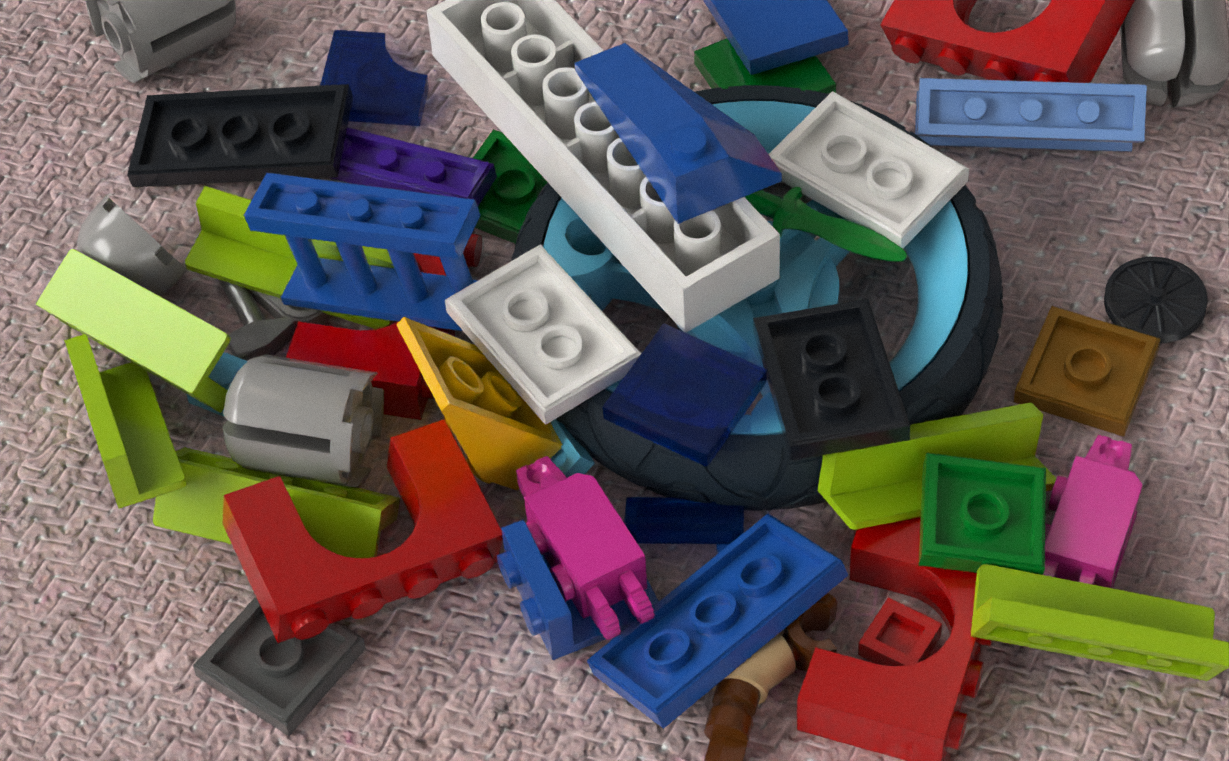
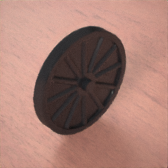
[1104,257,1208,343]

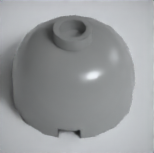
[77,195,187,296]

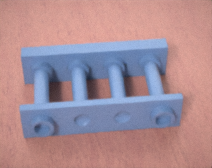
[915,78,1147,152]

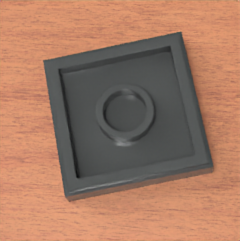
[193,597,366,736]

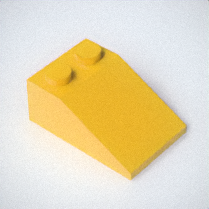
[396,317,562,490]

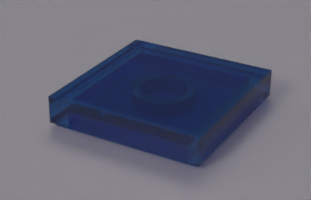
[603,323,767,467]

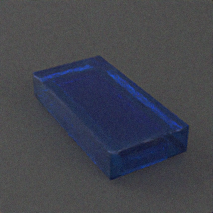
[624,497,744,544]

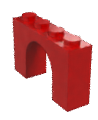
[880,0,1135,83]
[286,230,482,420]
[223,419,503,643]
[797,517,993,761]

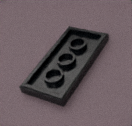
[127,84,353,187]

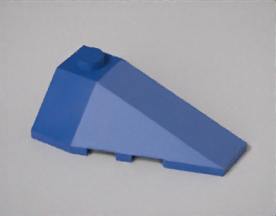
[574,43,782,224]

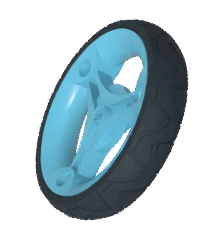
[511,85,1003,511]

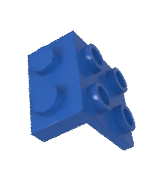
[497,519,659,660]

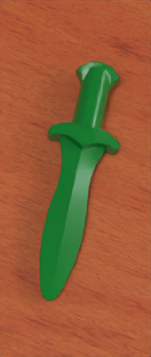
[745,187,907,262]

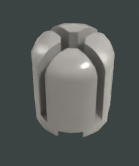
[85,0,236,83]
[1120,0,1229,108]
[223,355,384,488]

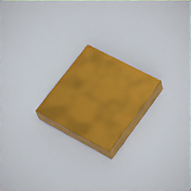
[1013,306,1161,437]

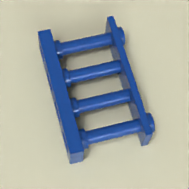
[244,173,480,331]

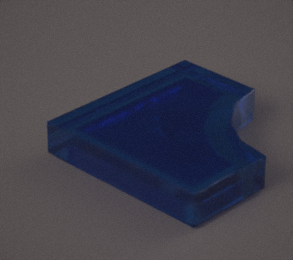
[320,30,429,126]

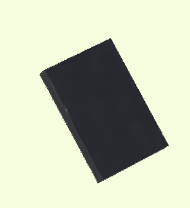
[753,299,910,461]

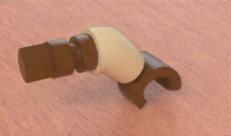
[704,593,838,761]

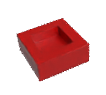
[858,597,942,666]

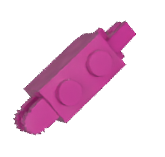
[1043,435,1143,588]
[516,456,655,640]

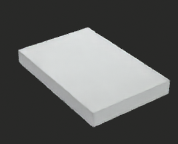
[769,91,969,249]
[445,244,642,425]

